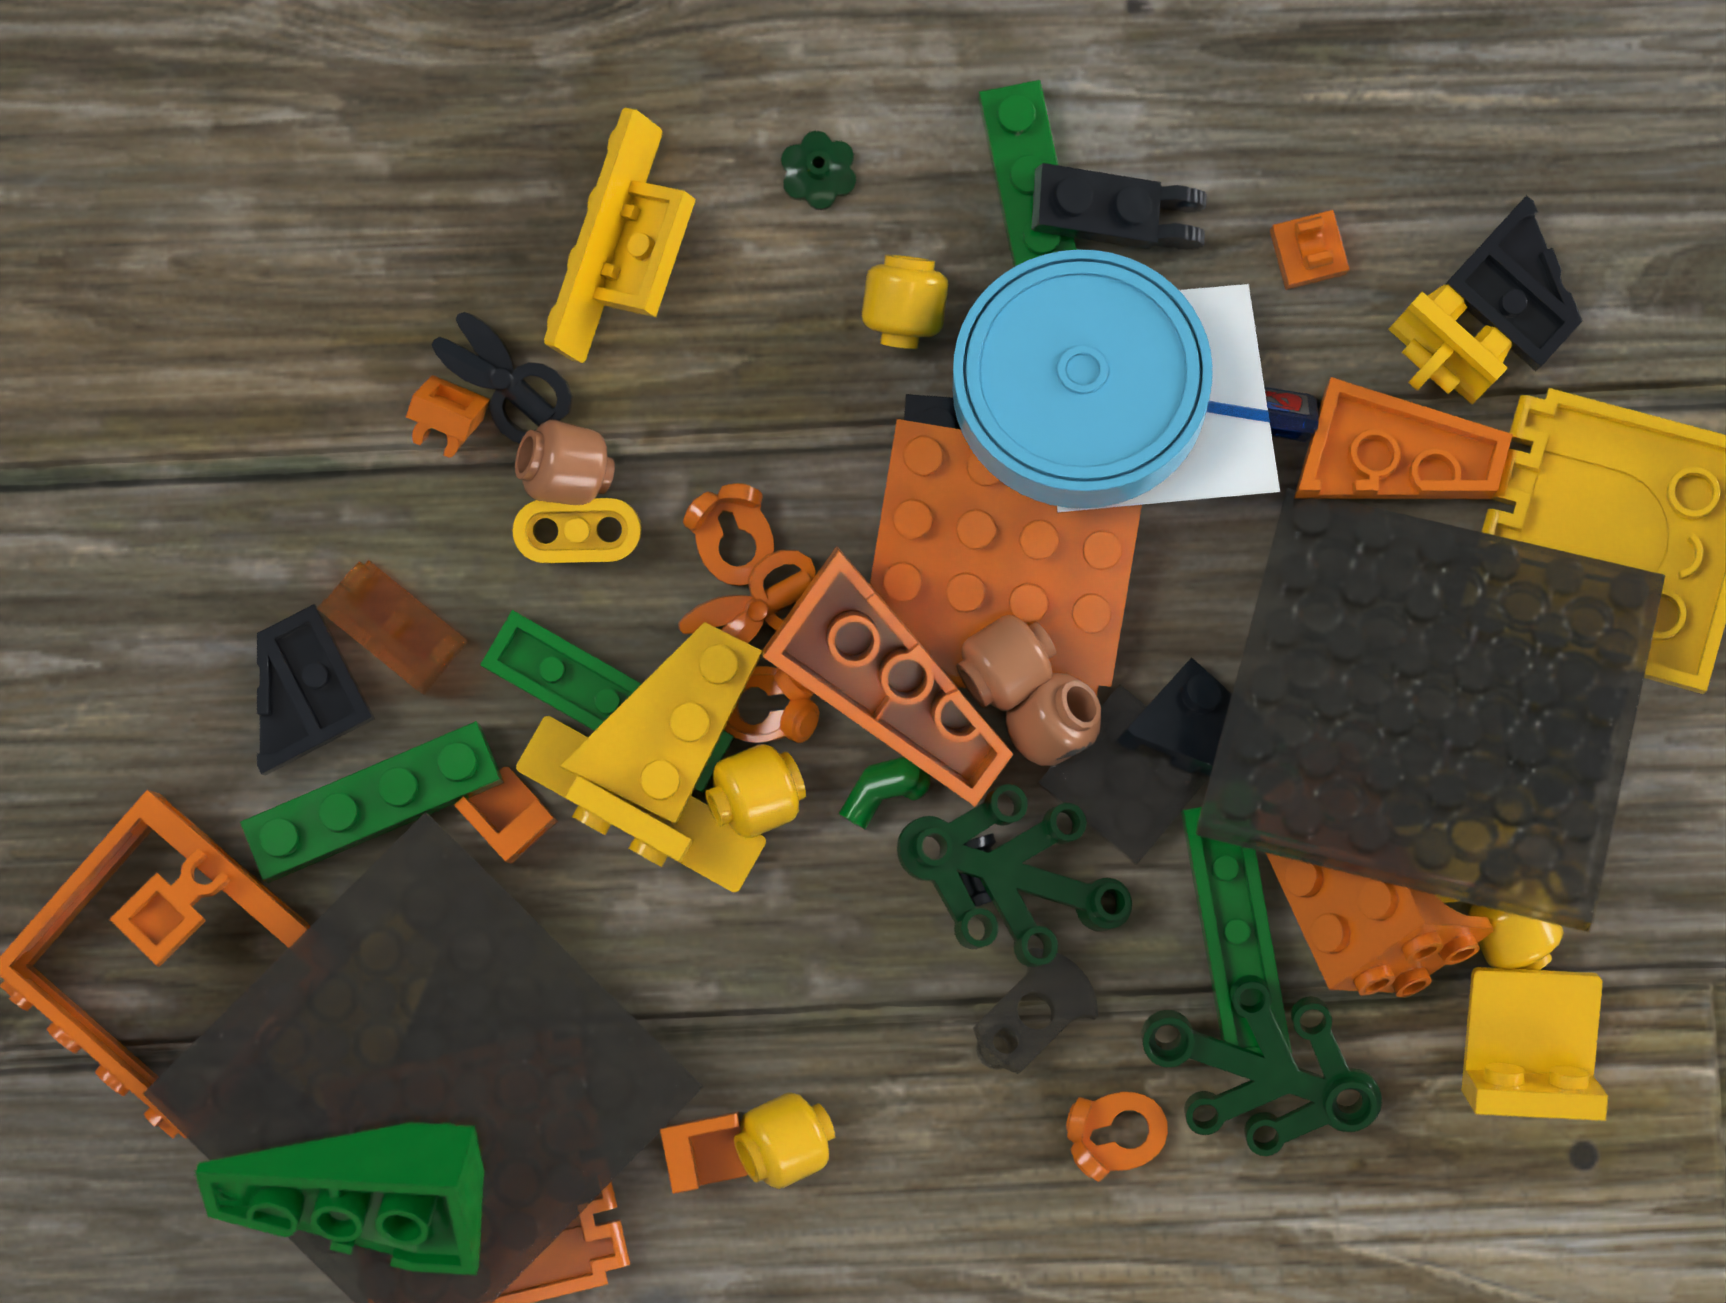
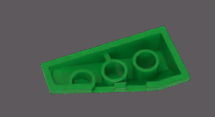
[195,1123,484,1275]

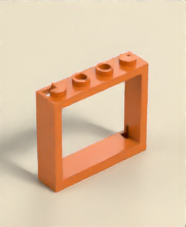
[0,790,348,1139]

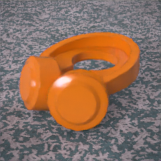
[683,483,774,586]
[724,666,820,744]
[1066,1092,1168,1182]

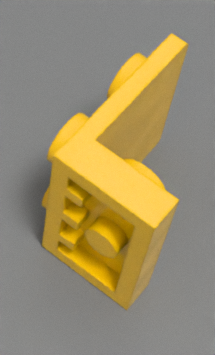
[1461,967,1608,1121]

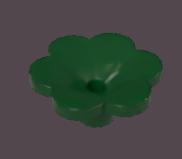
[781,131,856,210]

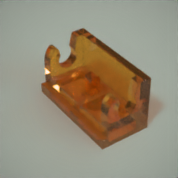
[317,560,468,695]

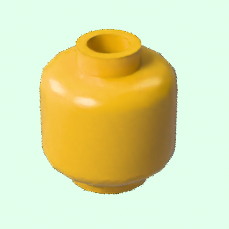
[861,254,948,349]
[705,744,806,838]
[1468,874,1564,970]
[734,1092,835,1189]

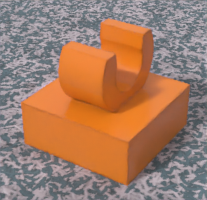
[1269,210,1350,290]
[406,375,490,458]

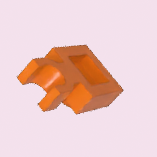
[110,848,231,967]

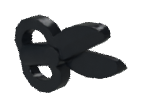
[432,312,573,443]

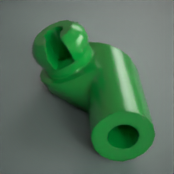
[838,757,931,830]

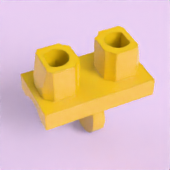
[1388,284,1512,405]

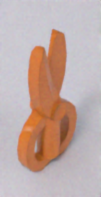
[678,550,816,643]

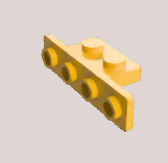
[544,107,696,363]
[516,716,766,893]

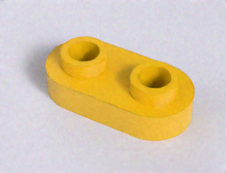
[512,498,642,563]

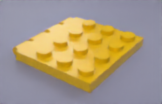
[1458,388,1726,694]

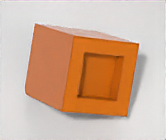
[454,767,558,864]
[660,1111,748,1194]

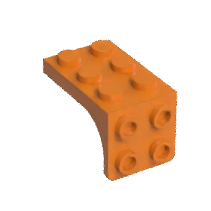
[1249,743,1493,997]

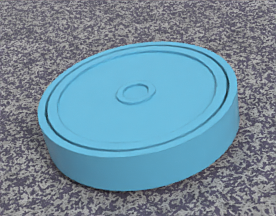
[953,249,1213,508]

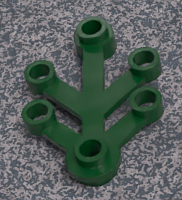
[897,784,1132,967]
[1141,975,1382,1156]

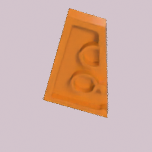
[1294,377,1513,499]

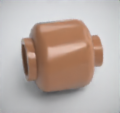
[515,420,615,505]
[956,615,1056,711]
[1006,673,1101,766]

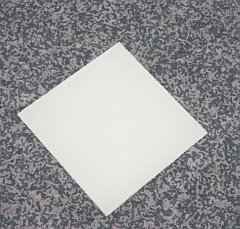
[1057,284,1280,512]

